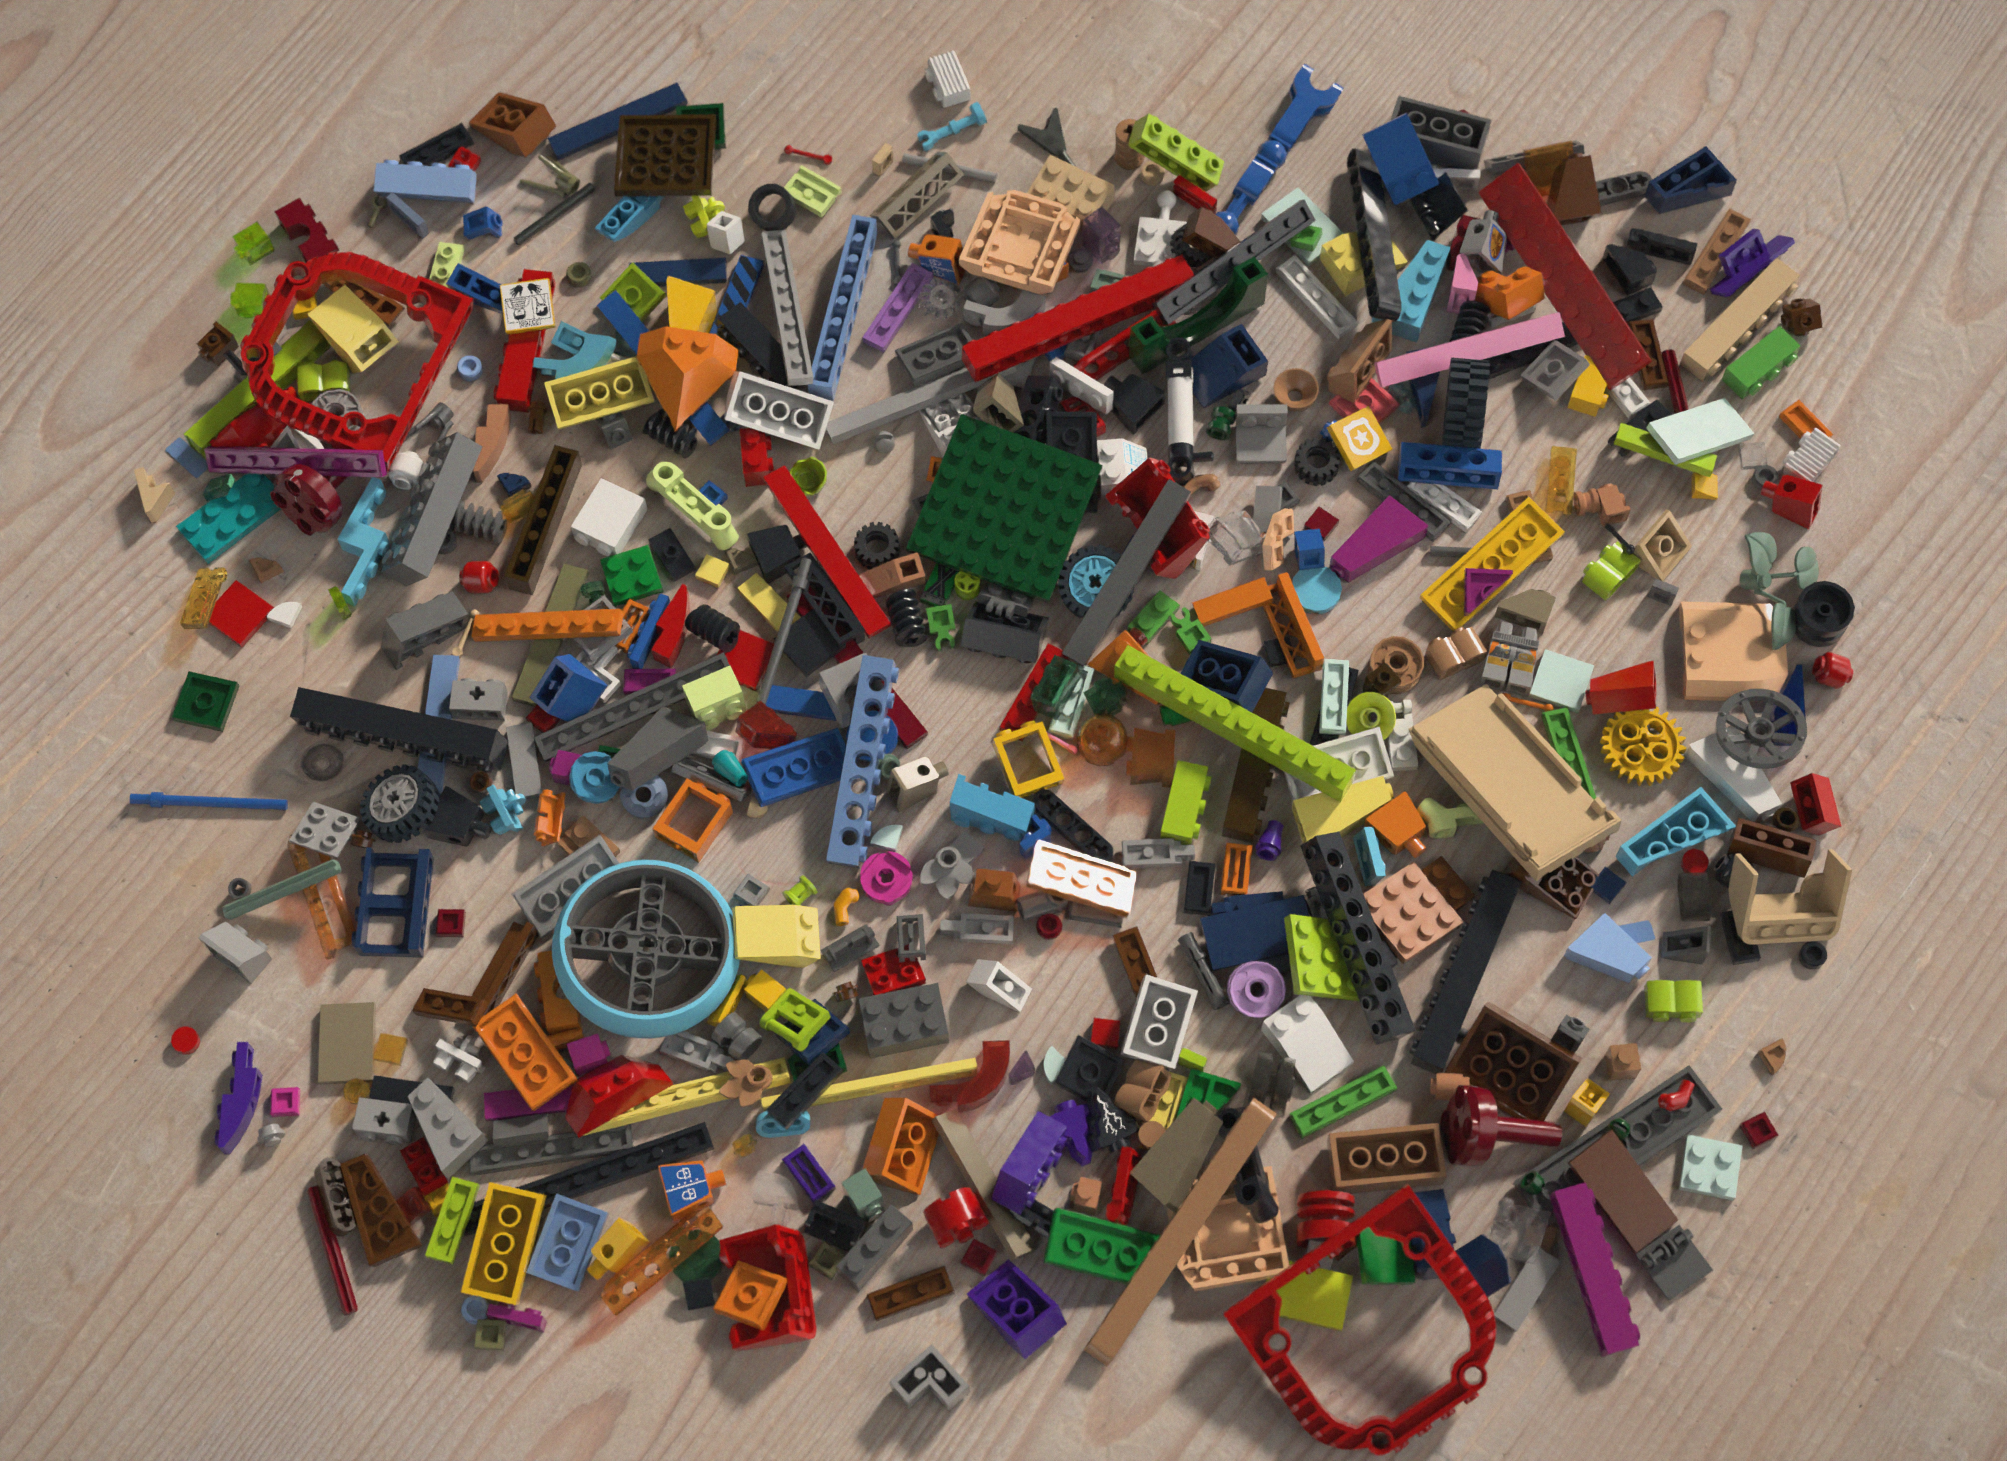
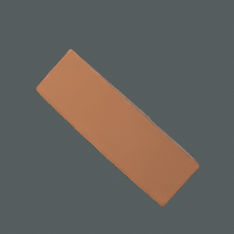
[473,404,511,483]

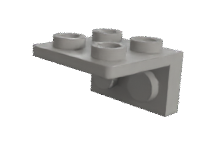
[1235,404,1288,463]

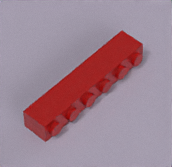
[493,269,556,413]

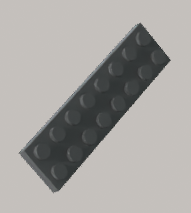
[1513,1065,1722,1228]

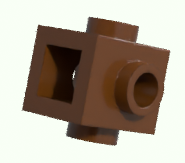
[1781,298,1823,336]

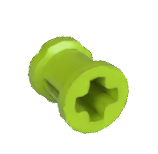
[782,875,818,906]

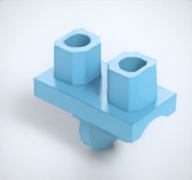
[480,785,526,835]

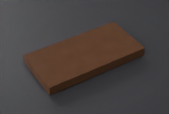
[1568,1130,1678,1253]

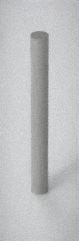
[902,153,998,183]

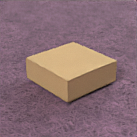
[872,143,894,177]

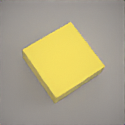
[695,554,730,588]

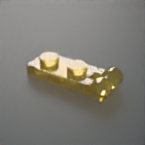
[1545,446,1577,515]
[180,567,227,629]

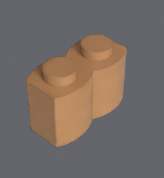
[1425,627,1487,680]
[1114,1059,1171,1122]

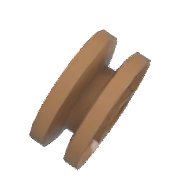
[1368,636,1424,694]

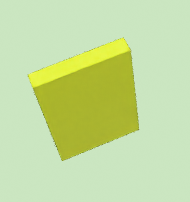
[1266,1261,1353,1331]

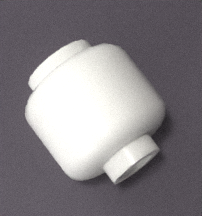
[388,451,424,490]

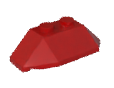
[209,386,299,447]
[565,1054,673,1138]

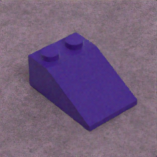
[967,1259,1067,1360]

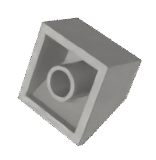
[198,922,272,984]

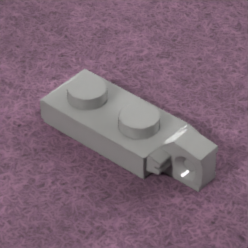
[1121,838,1195,869]
[940,913,1014,944]
[659,1031,734,1073]

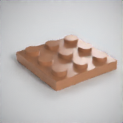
[1364,862,1464,964]

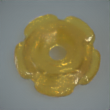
[343,1078,370,1104]
[732,1134,757,1157]

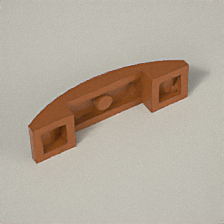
[322,280,405,327]

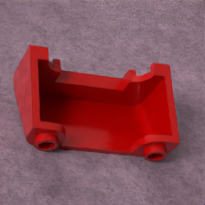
[1105,457,1210,579]
[719,1224,816,1351]

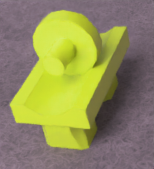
[683,196,725,239]

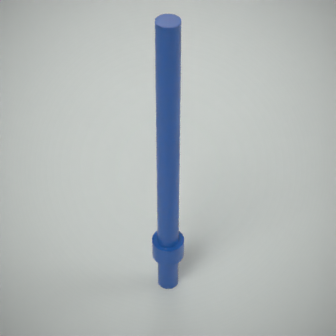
[130,792,288,810]

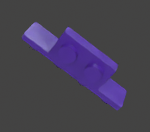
[1710,228,1795,297]

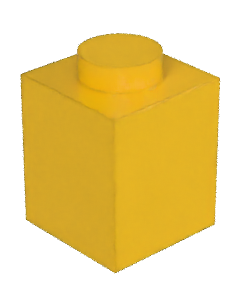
[744,969,786,1012]

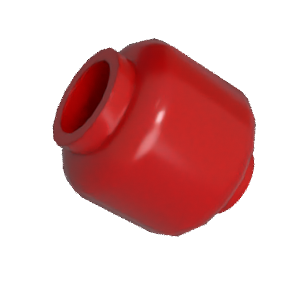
[459,561,499,594]
[1812,652,1854,689]

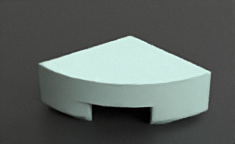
[870,825,903,852]
[1044,1046,1065,1085]

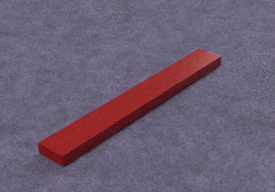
[763,465,891,639]

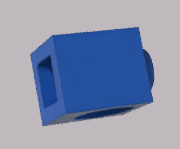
[1294,529,1325,570]

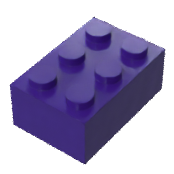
[992,1111,1067,1215]

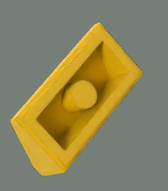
[707,974,746,1027]

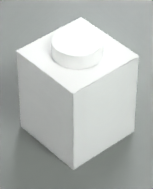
[707,211,745,254]

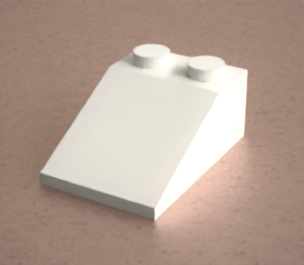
[1261,995,1354,1093]

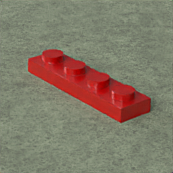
[1000,643,1070,742]

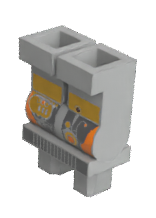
[1479,621,1539,697]

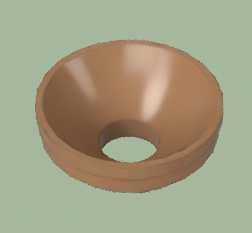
[1273,368,1319,412]

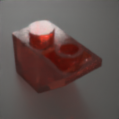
[735,700,797,749]

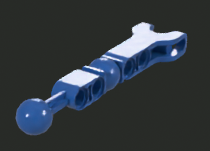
[1215,64,1344,235]

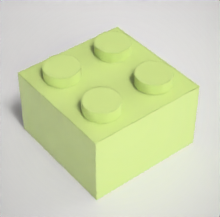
[682,666,747,730]

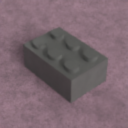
[859,983,949,1059]

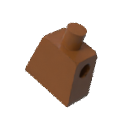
[968,868,1021,912]

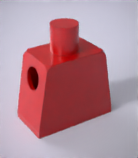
[1760,475,1823,529]

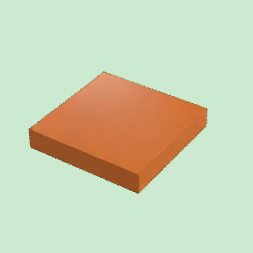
[713,1260,787,1331]

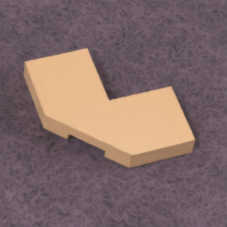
[1263,508,1294,570]

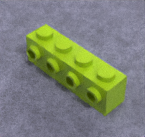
[1128,113,1225,192]

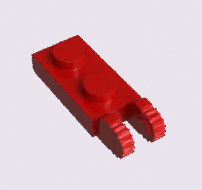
[1106,1146,1142,1226]

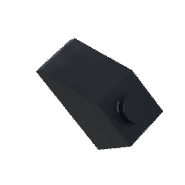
[1602,244,1657,296]

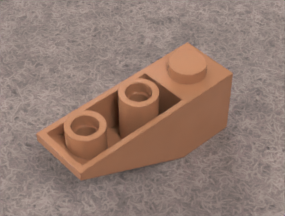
[859,552,925,599]

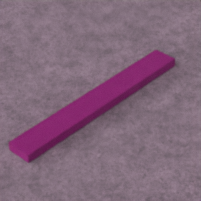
[204,446,387,478]

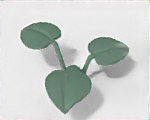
[1740,532,1819,650]

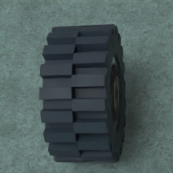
[1442,357,1490,449]

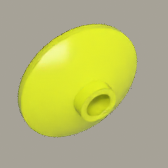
[1346,692,1396,740]

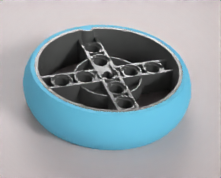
[552,860,740,1039]

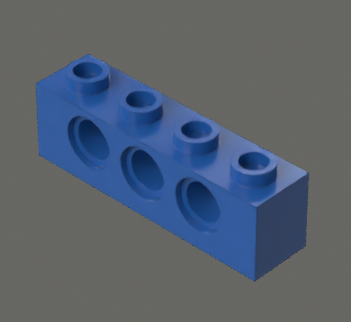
[1398,442,1502,490]

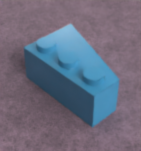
[950,774,1035,841]

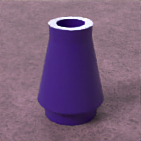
[1255,820,1283,861]

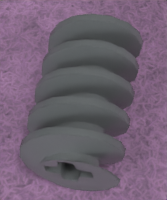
[450,501,507,544]

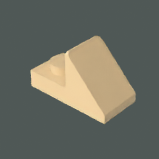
[134,467,175,523]

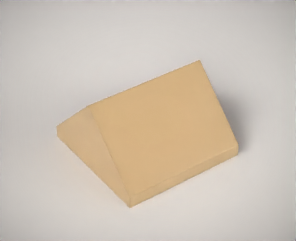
[1633,510,1692,581]

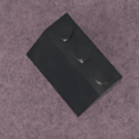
[961,601,1049,664]

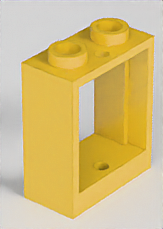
[992,720,1064,798]

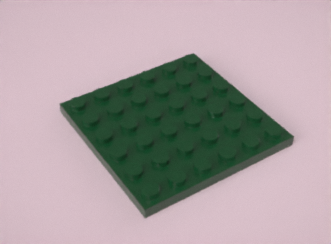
[906,414,1103,604]

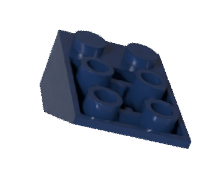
[1192,324,1268,409]

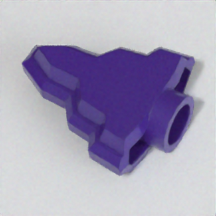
[1049,1100,1092,1167]

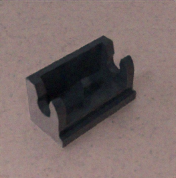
[804,1200,867,1252]

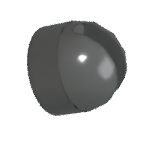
[228,878,252,899]

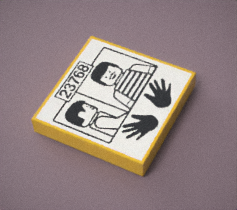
[500,278,556,334]

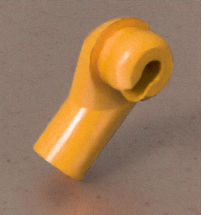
[833,888,859,926]

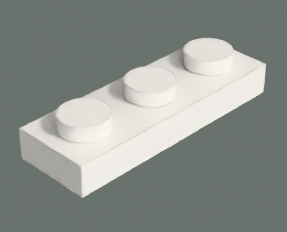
[1049,357,1113,414]

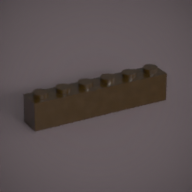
[504,445,582,595]
[1222,688,1290,843]

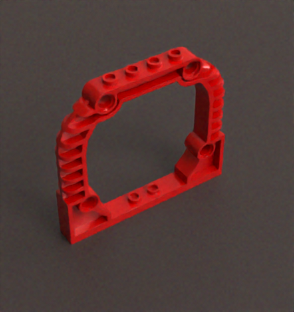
[240,251,473,473]
[1223,1184,1496,1456]

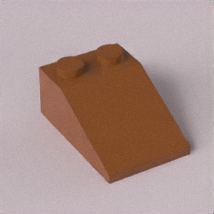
[468,92,557,158]

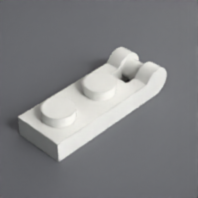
[1387,699,1418,771]

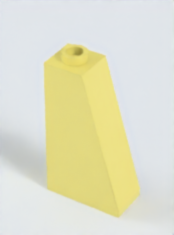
[1291,776,1394,843]

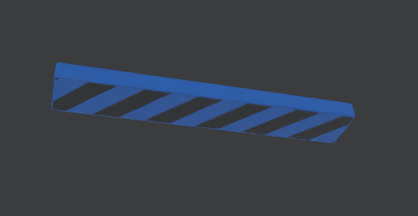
[710,255,764,345]

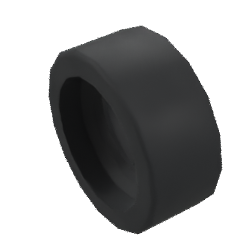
[748,184,797,231]

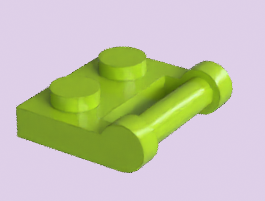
[759,987,831,1051]

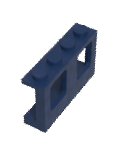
[352,847,434,958]

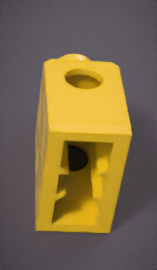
[586,1218,650,1280]

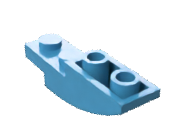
[595,196,665,242]

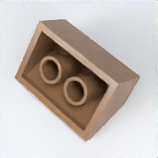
[1327,319,1392,403]

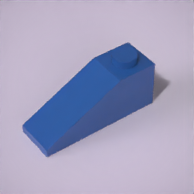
[446,263,503,314]

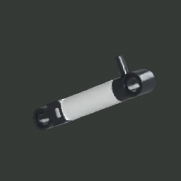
[1166,337,1214,486]

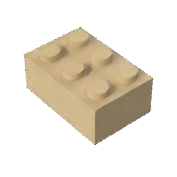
[1027,155,1115,237]

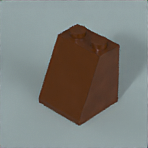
[1547,153,1601,226]

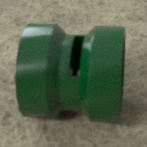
[1206,406,1236,440]

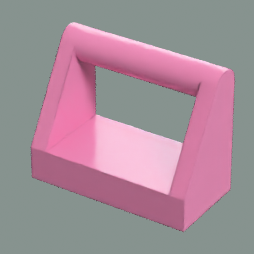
[1446,254,1478,314]

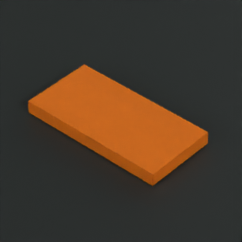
[473,994,578,1112]

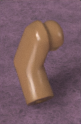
[1182,474,1220,496]

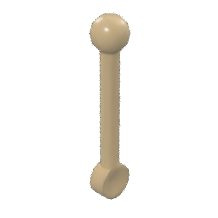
[452,610,479,658]

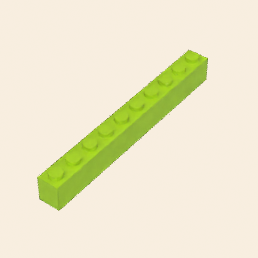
[1114,645,1356,802]

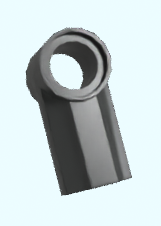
[1016,882,1071,921]

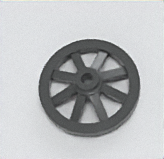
[1715,689,1807,769]

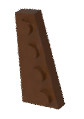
[340,1154,423,1267]

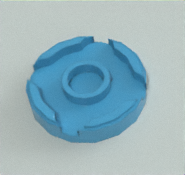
[569,751,620,804]

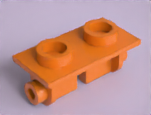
[533,789,566,847]

